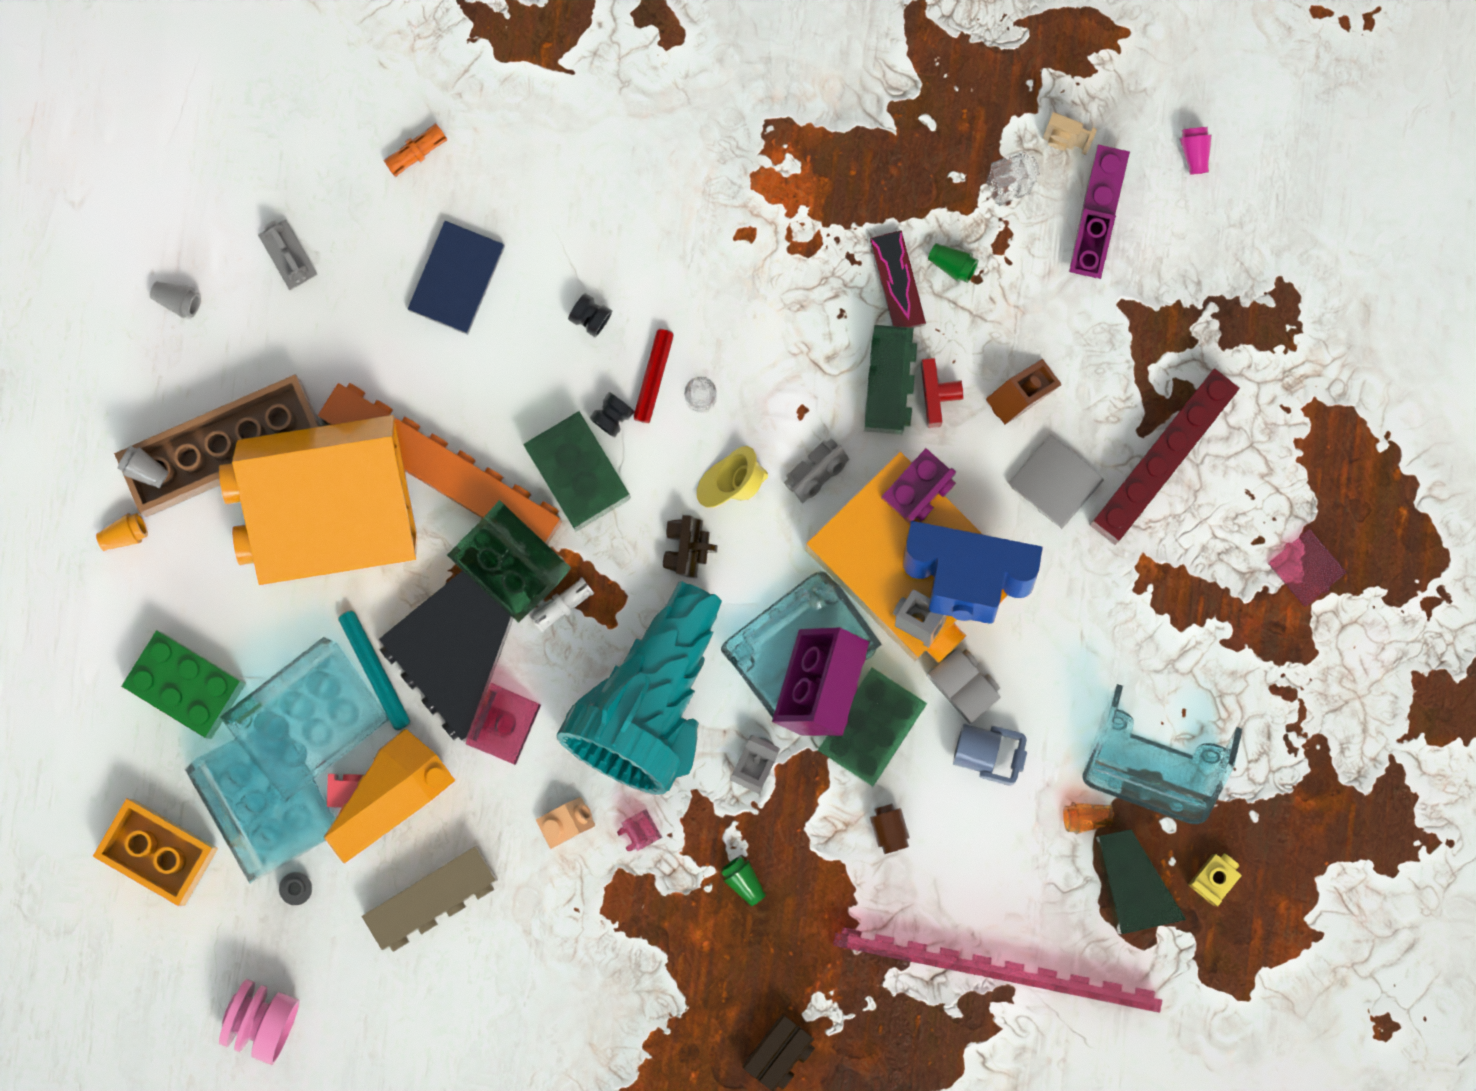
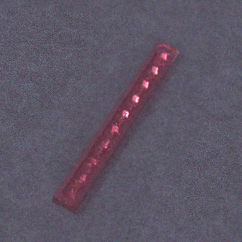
[832,927,1163,1013]

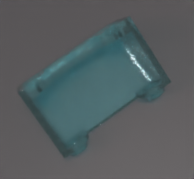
[721,571,882,725]

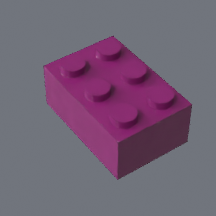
[772,627,869,736]

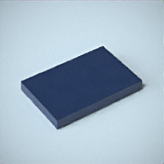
[407,221,505,335]

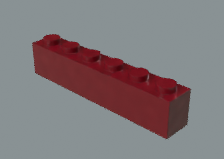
[1090,368,1240,545]

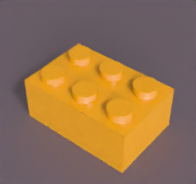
[93,798,218,906]

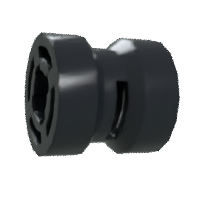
[568,293,613,337]
[589,392,634,438]

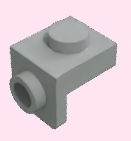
[730,735,780,794]

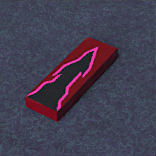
[870,230,926,333]

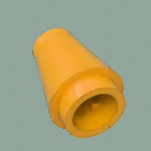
[96,513,148,551]

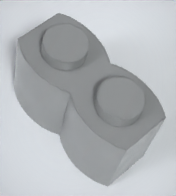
[926,648,1001,724]

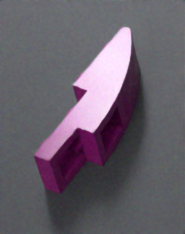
[1069,144,1130,279]

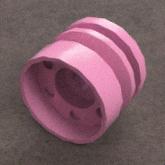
[219,979,300,1065]

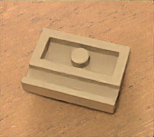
[1043,112,1097,155]

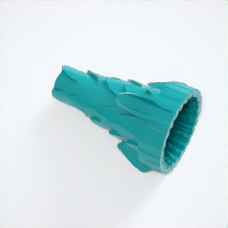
[556,581,722,795]

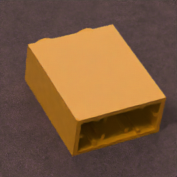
[219,415,418,585]
[805,451,1008,663]

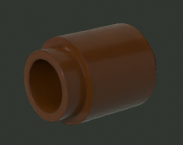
[870,803,910,854]

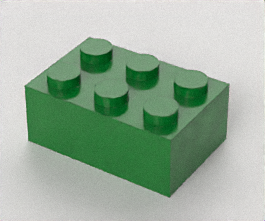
[121,630,246,739]

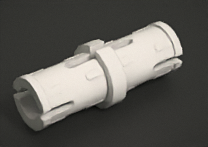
[530,577,594,633]

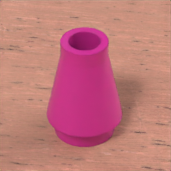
[1179,127,1212,175]

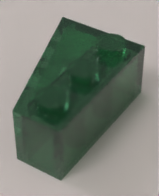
[864,325,917,435]
[1095,829,1186,934]

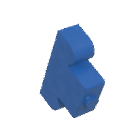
[903,521,1043,624]

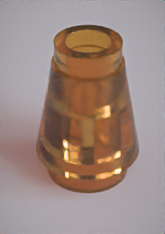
[1063,802,1114,835]

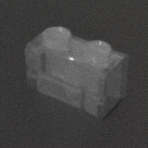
[986,151,1040,206]

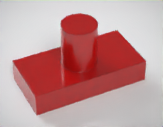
[920,358,964,428]

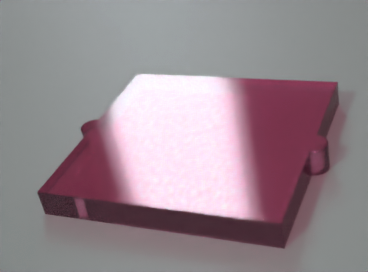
[1267,529,1346,607]

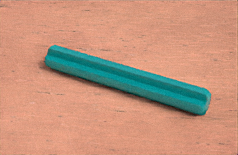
[338,610,410,730]

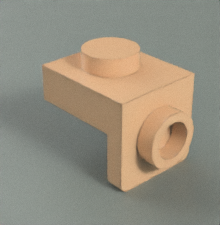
[536,797,595,849]

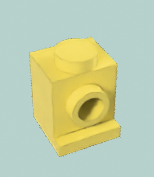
[1188,853,1242,906]

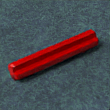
[633,329,674,424]

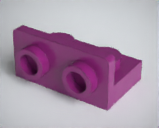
[881,448,956,524]

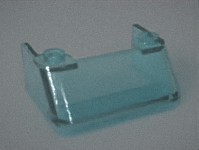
[1082,684,1243,824]

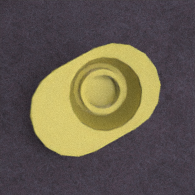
[697,446,768,508]

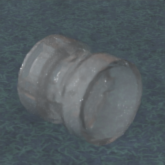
[684,376,717,413]

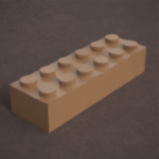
[114,374,321,517]

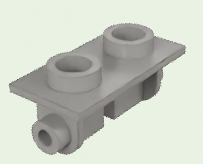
[258,219,318,290]
[784,438,850,504]

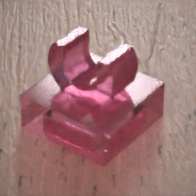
[617,809,663,852]

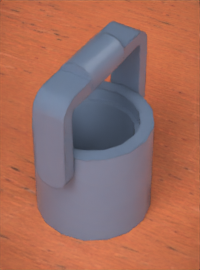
[952,724,1028,786]

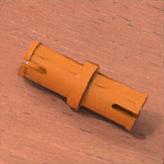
[383,123,447,177]

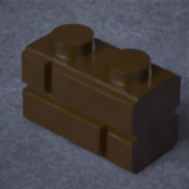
[742,1013,815,1091]

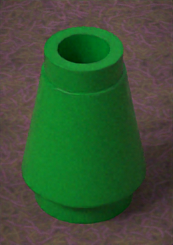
[928,243,979,283]
[720,856,766,906]

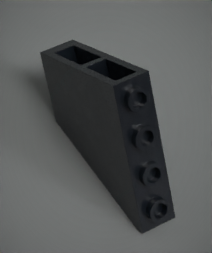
[379,564,514,742]

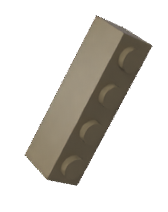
[361,846,498,952]

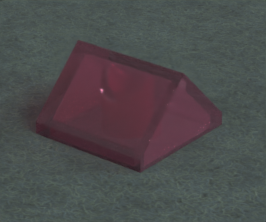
[465,683,541,765]

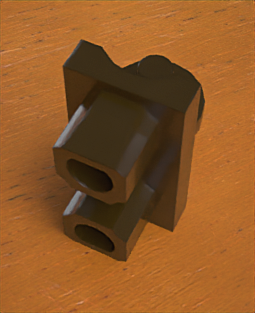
[663,515,718,578]

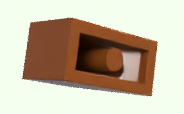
[986,359,1062,425]

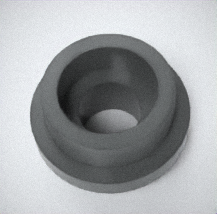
[279,872,312,905]

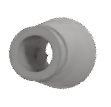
[150,281,201,318]
[117,446,169,489]

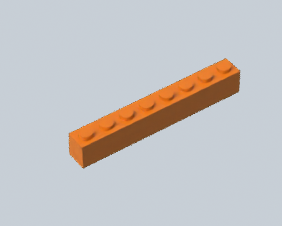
[317,383,562,555]

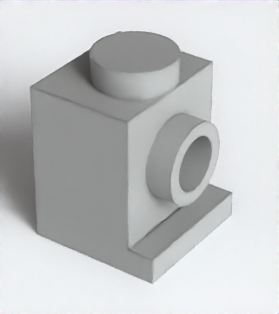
[893,589,947,648]

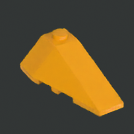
[324,729,456,863]

